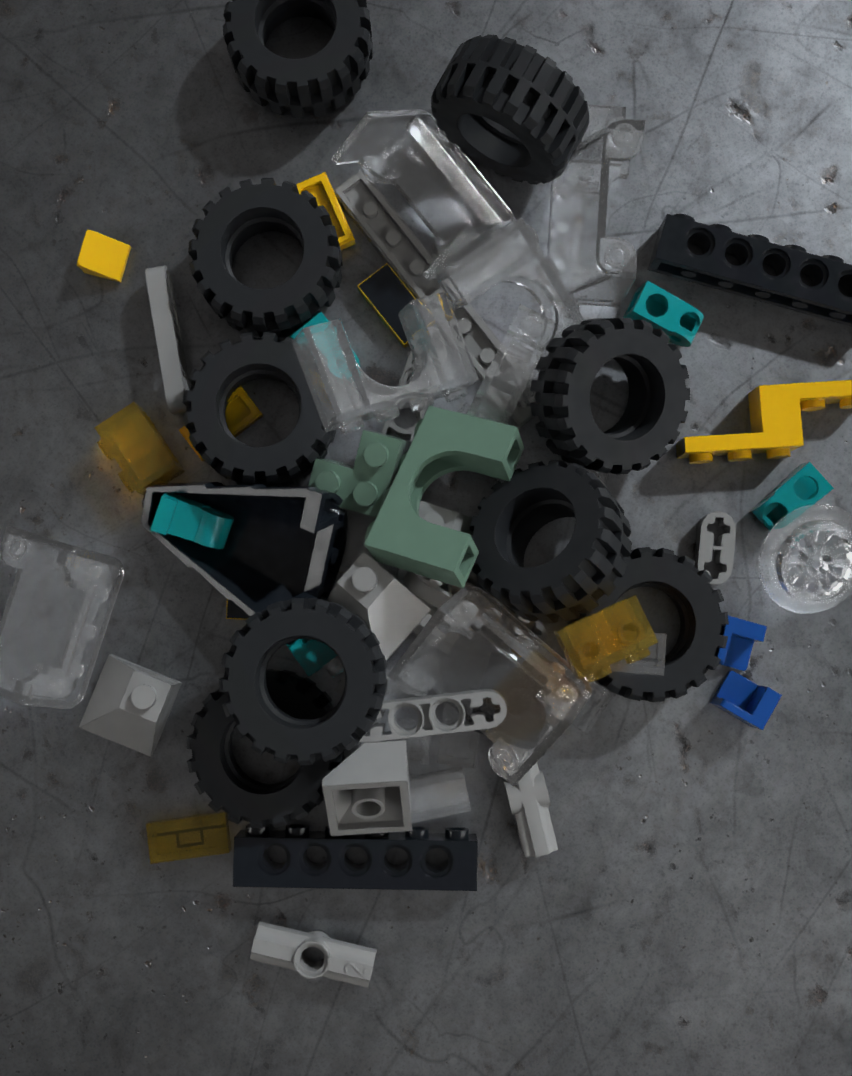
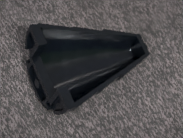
[141,482,348,645]

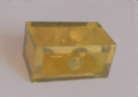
[94,402,185,495]

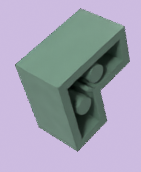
[308,430,411,517]

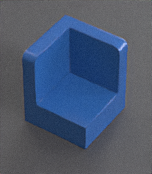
[716,615,767,671]
[710,671,782,730]

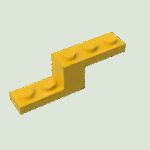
[676,380,852,464]

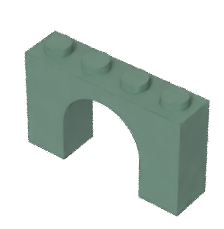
[364,405,525,589]

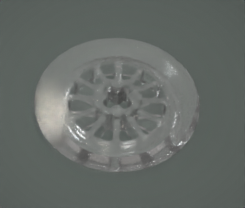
[759,504,852,614]

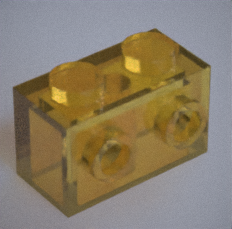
[554,595,658,683]

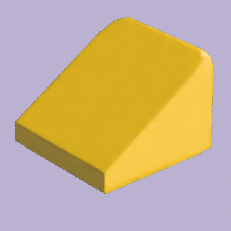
[77,229,131,283]

